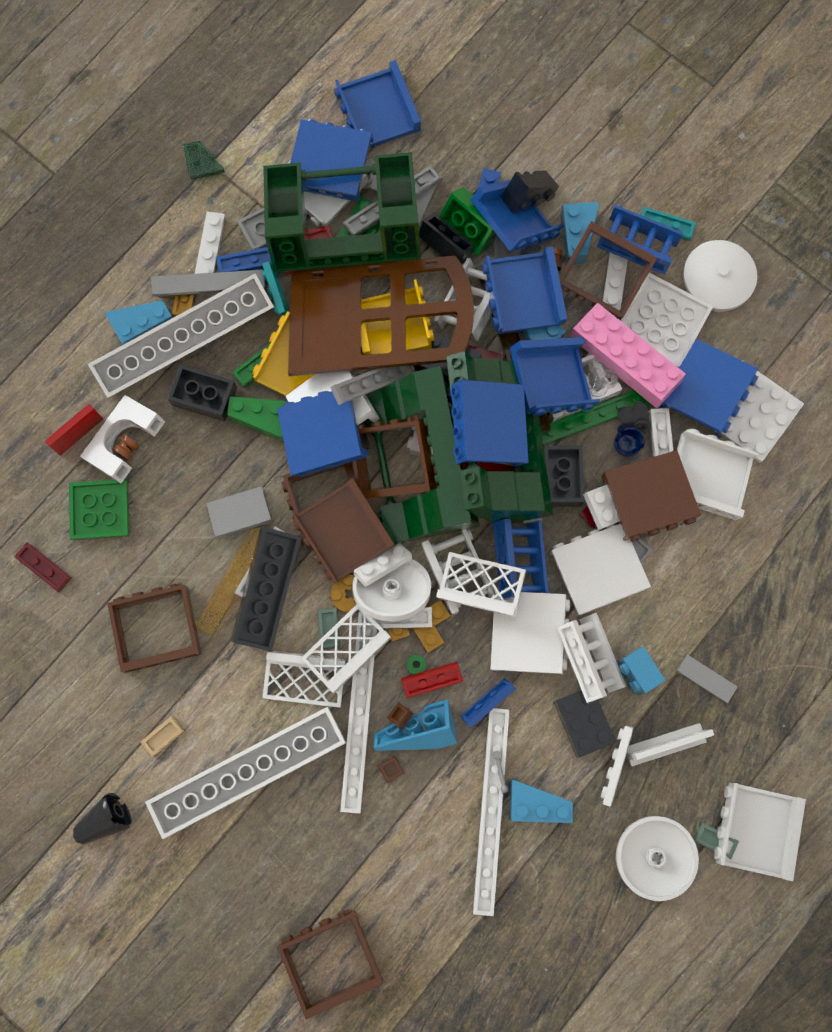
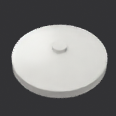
[682,240,757,312]
[352,559,431,621]
[616,816,699,901]

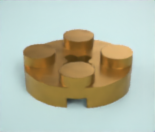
[331,574,359,613]

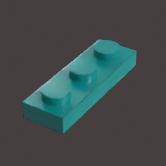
[262,261,290,316]

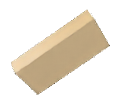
[140,716,185,757]

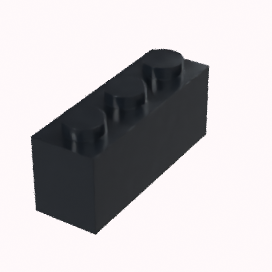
[419,213,475,264]

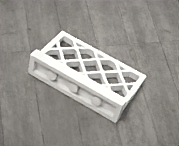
[436,552,526,617]
[300,605,391,693]
[262,650,347,707]
[626,723,714,766]

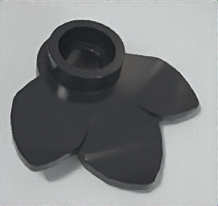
[617,400,651,436]

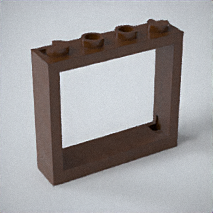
[559,221,657,319]
[353,416,437,499]
[281,462,356,550]
[107,583,202,673]
[277,909,383,1020]

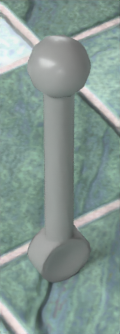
[493,751,509,793]

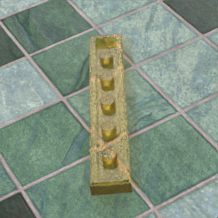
[195,527,260,636]

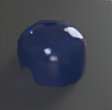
[613,427,645,457]

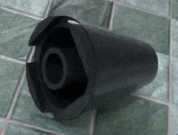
[73,793,132,845]

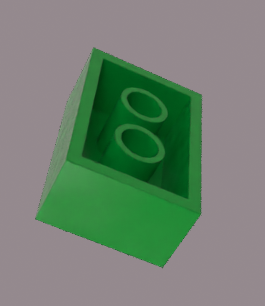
[439,187,497,256]

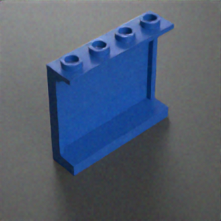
[334,60,421,148]
[290,119,374,202]
[471,180,564,252]
[482,247,567,335]
[510,337,600,416]
[659,339,759,438]
[450,380,529,466]
[277,391,368,477]

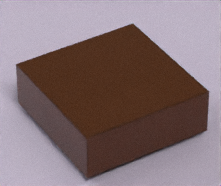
[387,702,414,729]
[378,755,404,783]

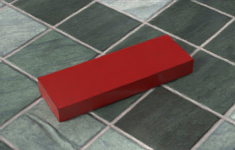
[401,662,463,698]

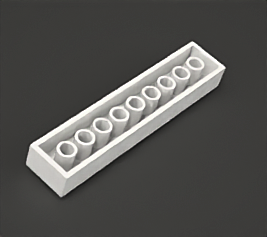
[88,273,274,398]
[145,707,347,839]

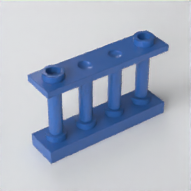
[597,205,683,275]
[493,519,549,600]

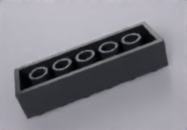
[230,527,302,652]

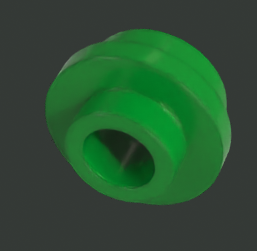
[407,655,426,674]

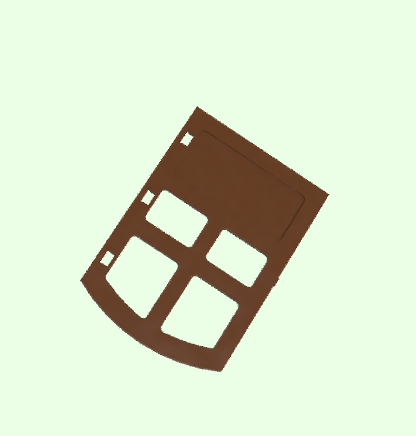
[288,256,474,376]

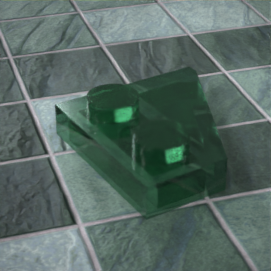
[182,141,225,180]

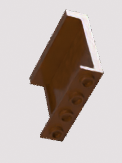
[601,450,701,542]
[292,478,395,583]

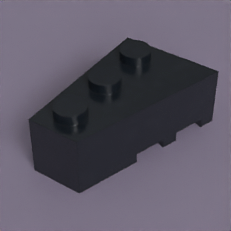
[501,170,559,213]

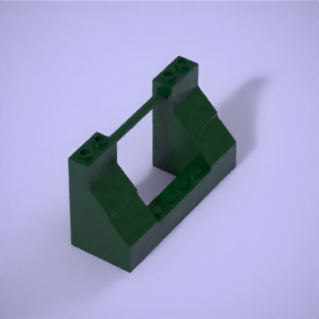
[263,152,421,273]
[446,351,553,524]
[363,366,480,544]

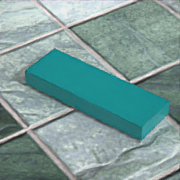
[641,207,696,241]

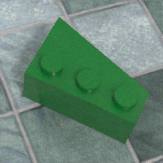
[227,396,287,443]

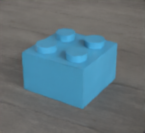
[617,646,666,695]

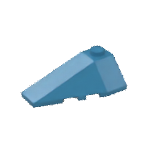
[374,699,457,751]

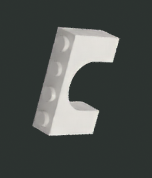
[80,395,165,483]

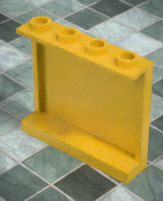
[361,279,434,355]
[252,311,316,397]

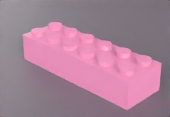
[571,303,686,408]

